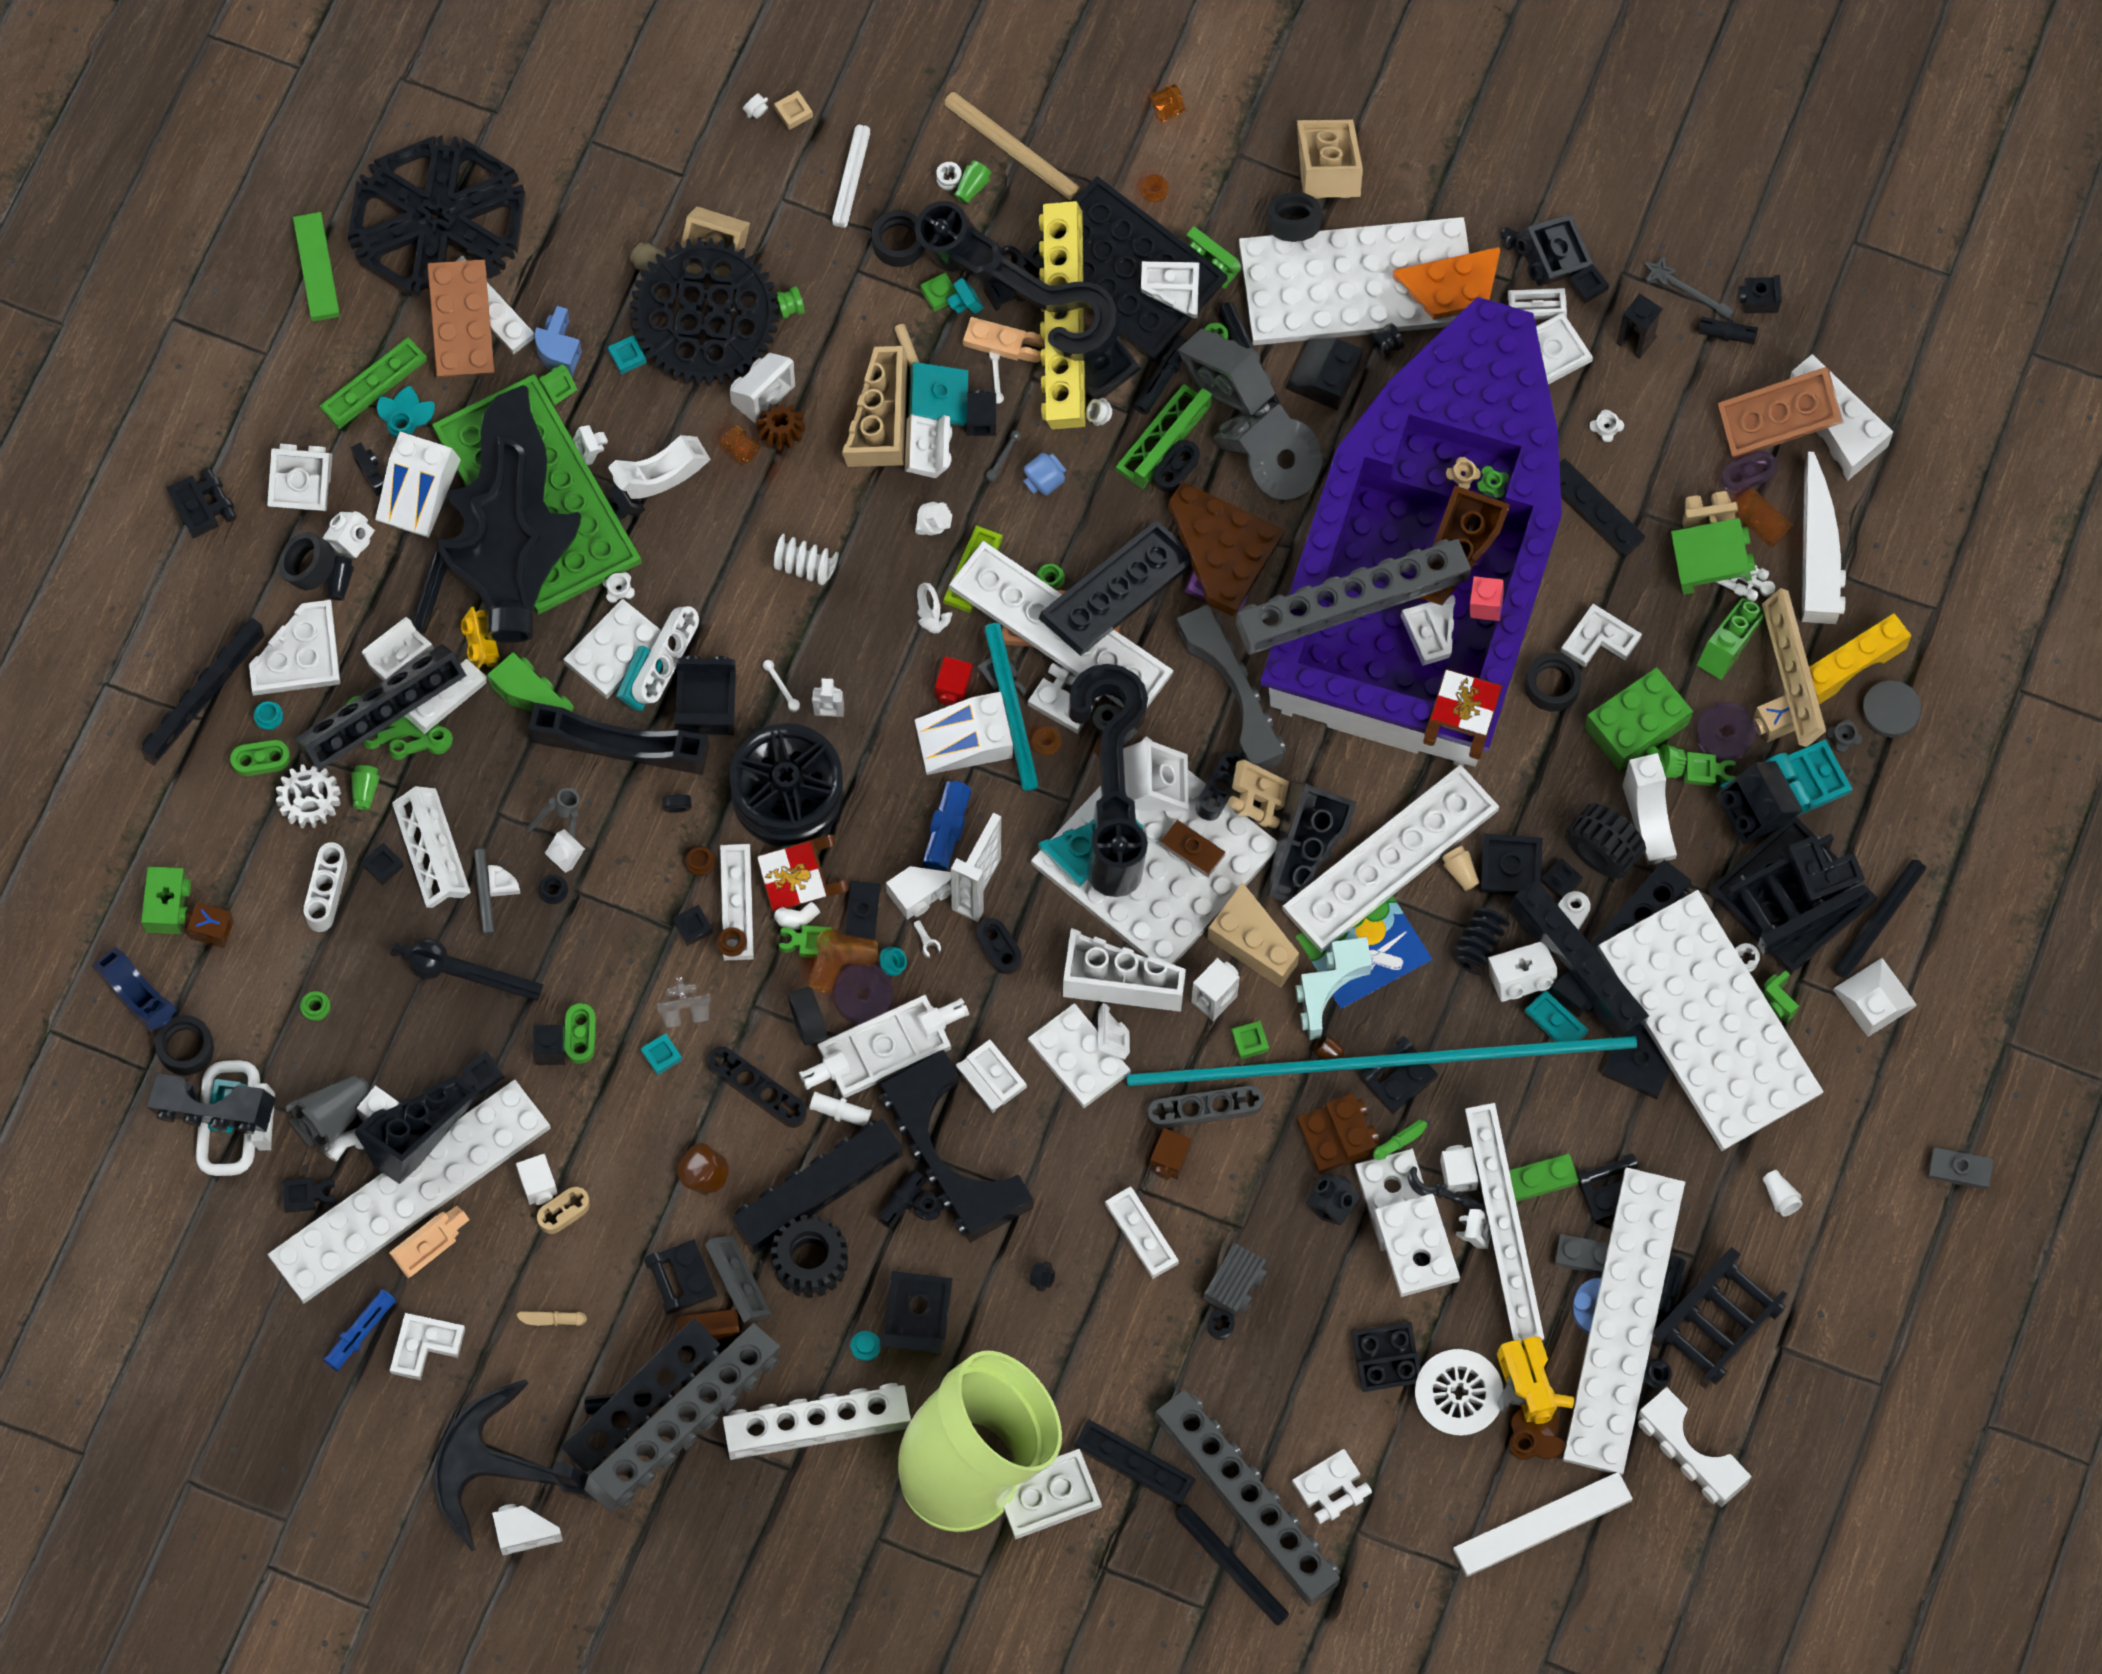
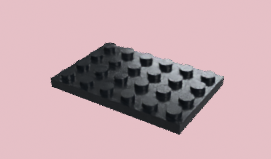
[1024,176,1228,362]

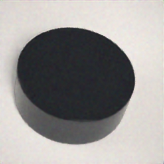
[662,794,692,813]

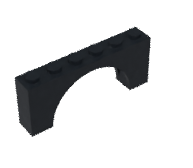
[879,1050,1034,1243]

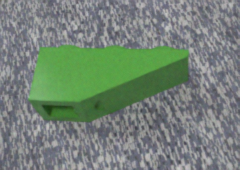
[1696,597,1765,680]
[487,652,574,712]

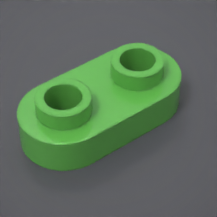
[230,740,290,776]
[564,1003,596,1064]

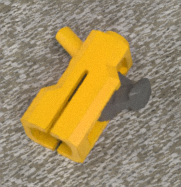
[1497,1336,1574,1424]

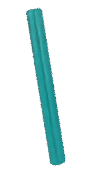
[985,623,1038,791]

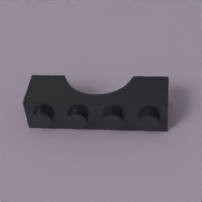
[147,1073,276,1134]

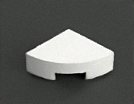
[488,865,520,897]

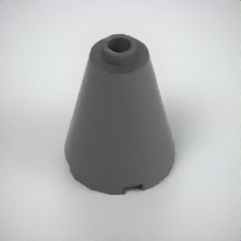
[286,1076,371,1154]

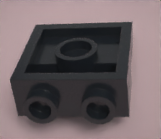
[1516,214,1593,287]

